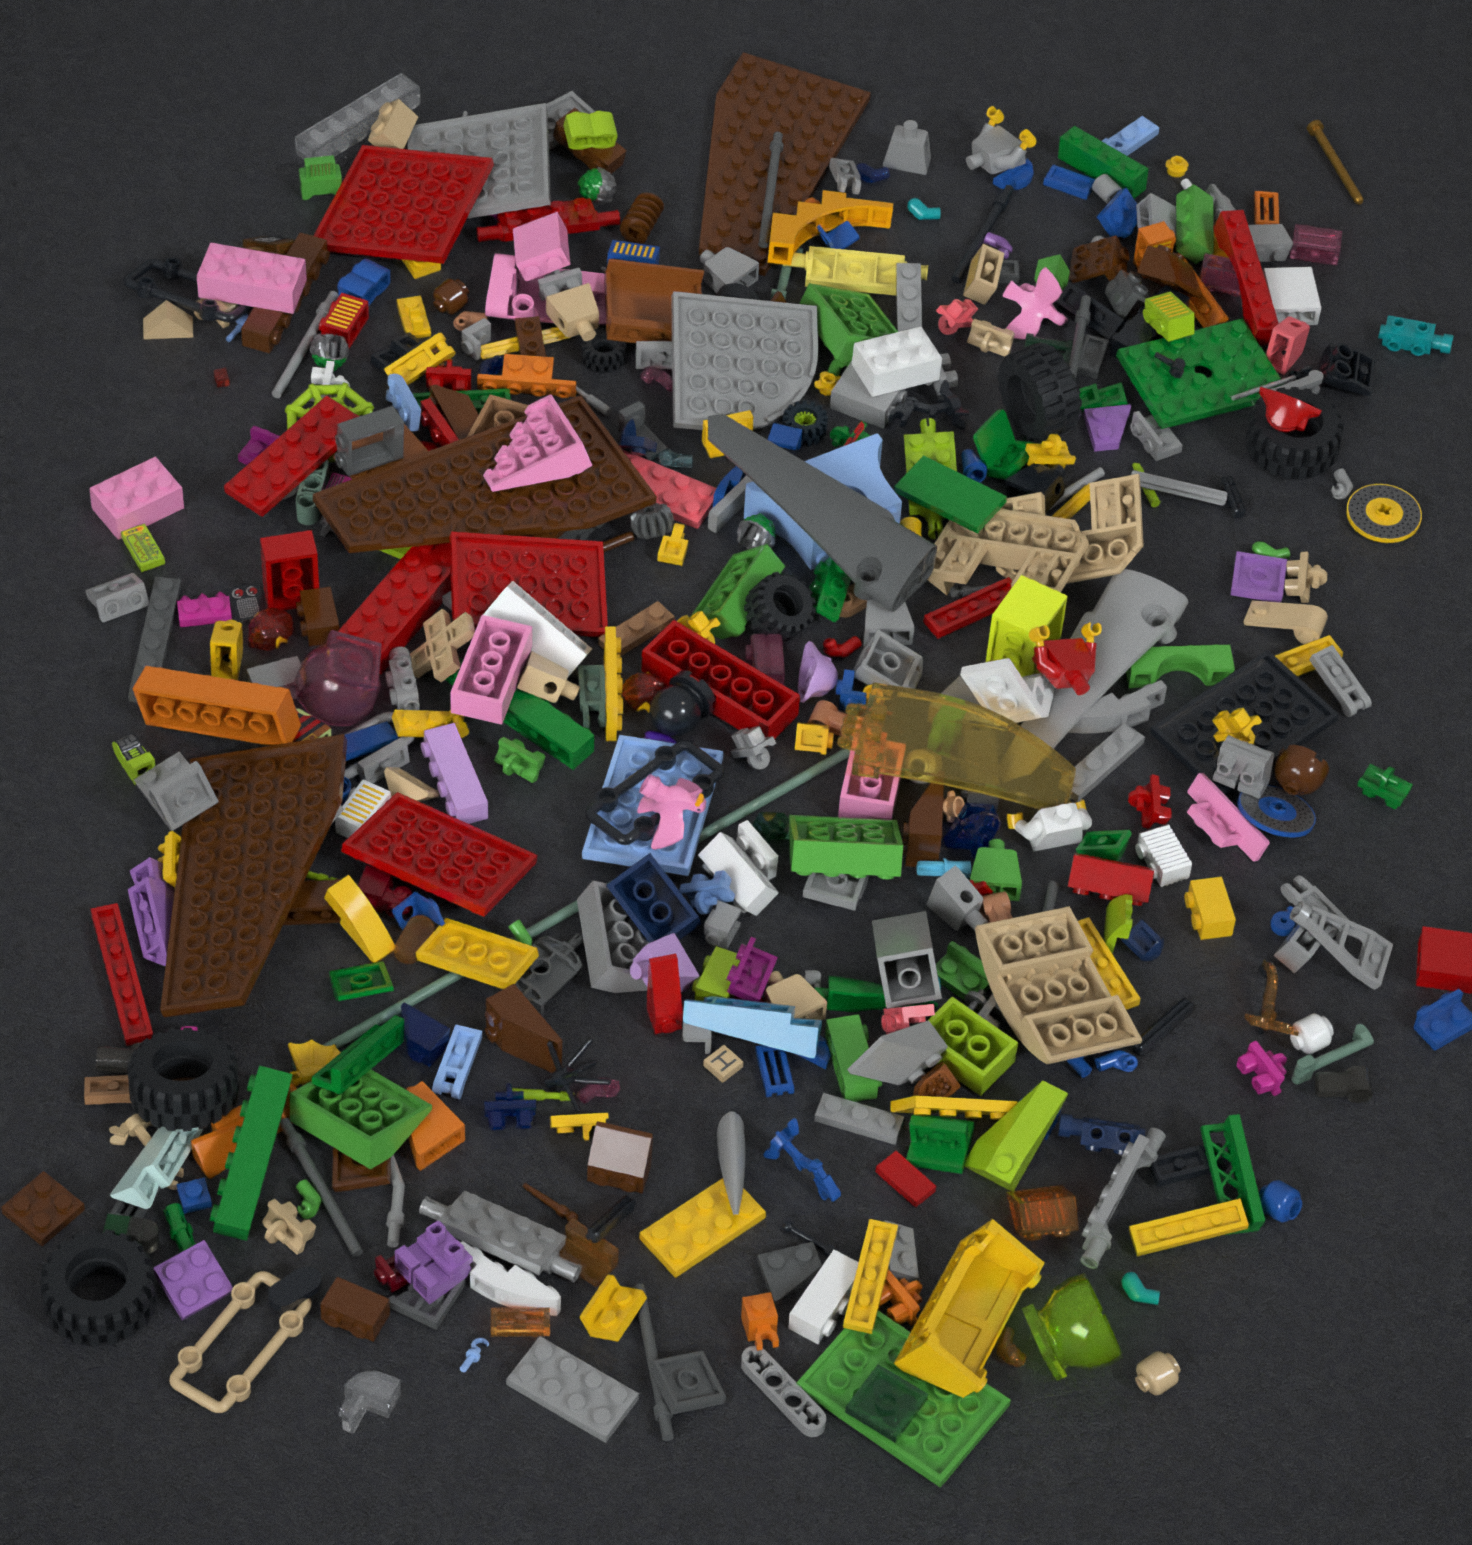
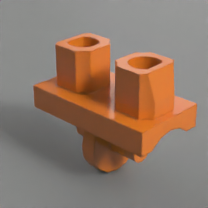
[879,1269,923,1326]

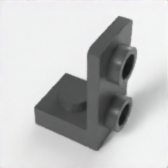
[618,401,667,460]

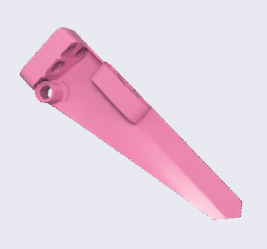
[485,253,606,325]

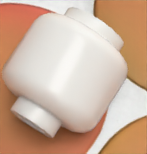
[1290,1013,1334,1054]

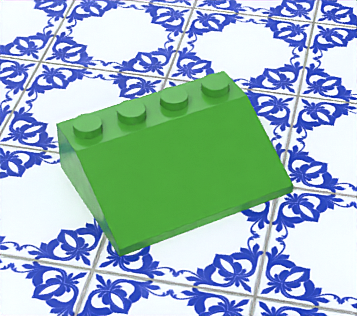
[799,283,898,363]
[789,815,903,879]
[290,1070,432,1169]

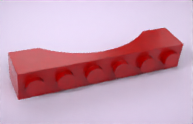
[1213,210,1279,346]

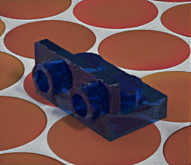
[943,803,1001,859]

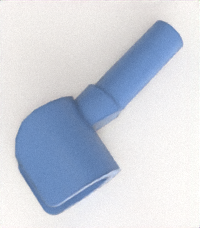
[225,313,249,342]

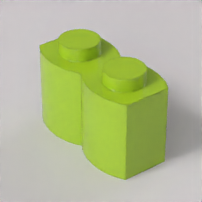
[563,111,618,150]

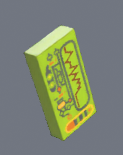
[121,524,165,572]

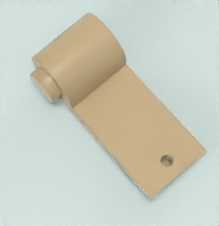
[1243,600,1328,644]

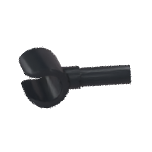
[1154,352,1185,378]

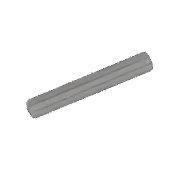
[1131,470,1227,506]

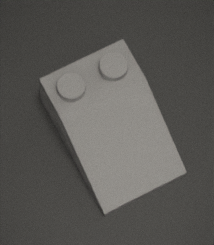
[847,1020,948,1085]

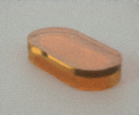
[394,915,435,964]

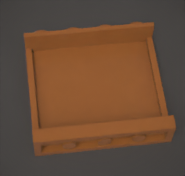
[604,259,704,343]

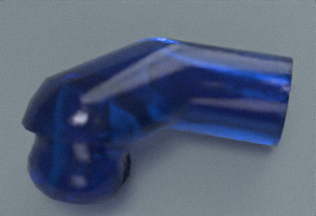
[478,355,504,375]

